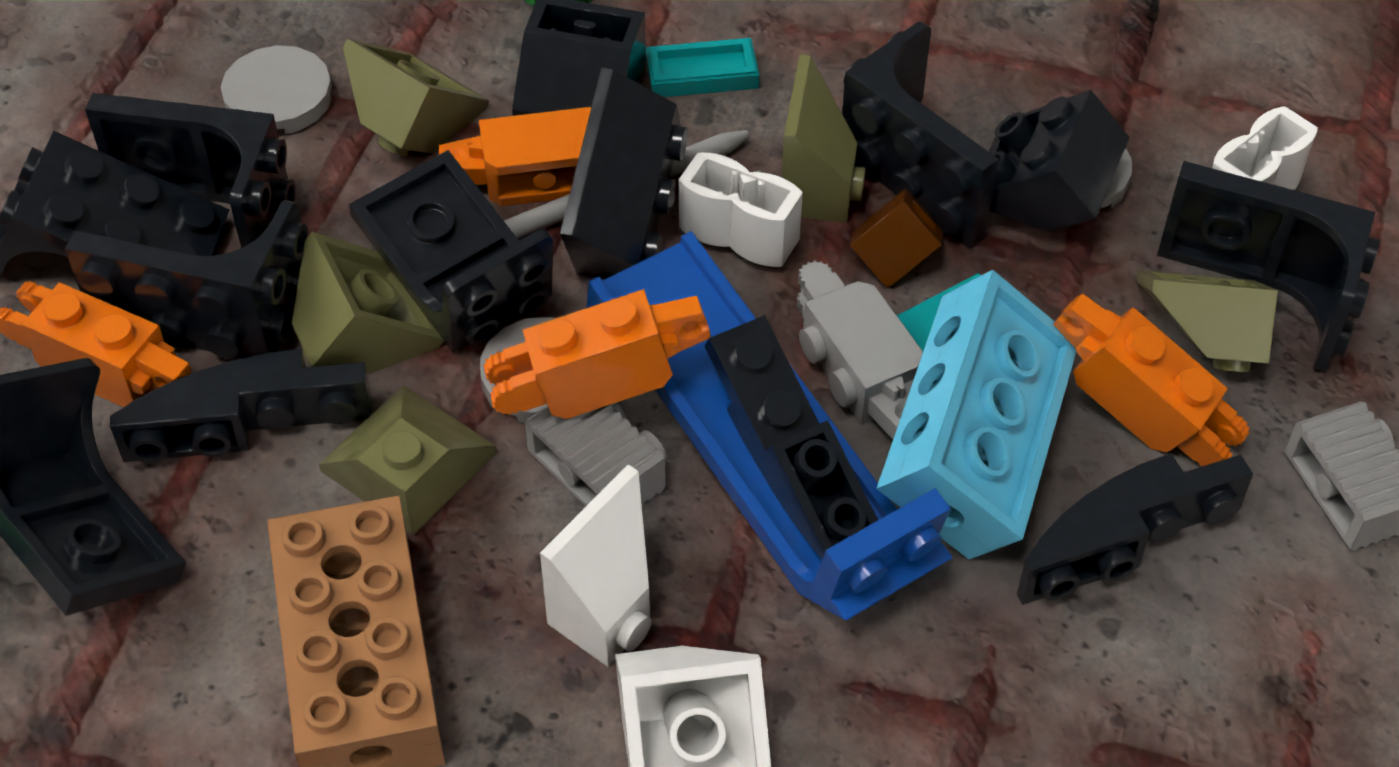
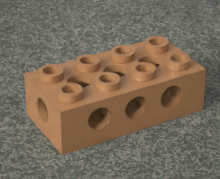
[267,496,445,767]

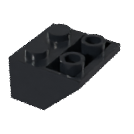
[512,0,646,116]
[988,90,1130,232]

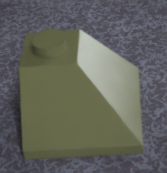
[343,38,490,156]
[781,54,866,223]
[291,232,444,375]
[1136,270,1278,372]
[319,385,497,535]

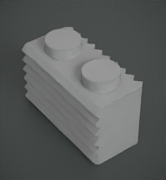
[1284,401,1399,551]
[525,402,666,507]

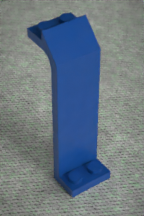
[586,231,953,621]

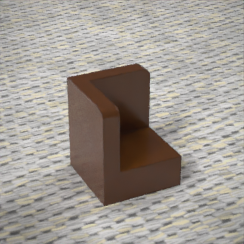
[850,188,943,286]

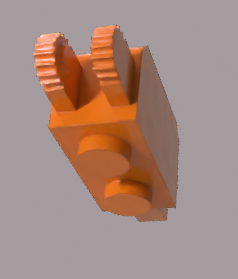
[439,107,591,207]
[0,281,192,407]
[483,289,711,419]
[1053,293,1250,466]

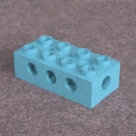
[876,270,1076,559]

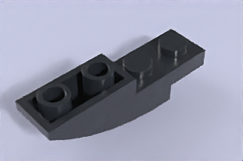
[704,315,878,559]
[110,348,373,463]
[1017,453,1253,605]

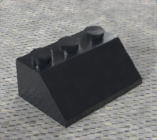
[560,68,688,279]

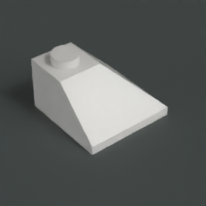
[540,464,651,667]
[615,646,771,767]

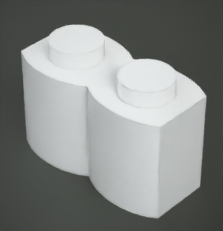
[1212,106,1318,190]
[679,152,803,267]

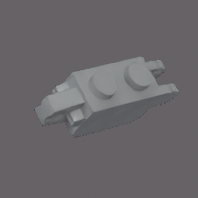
[797,260,923,439]

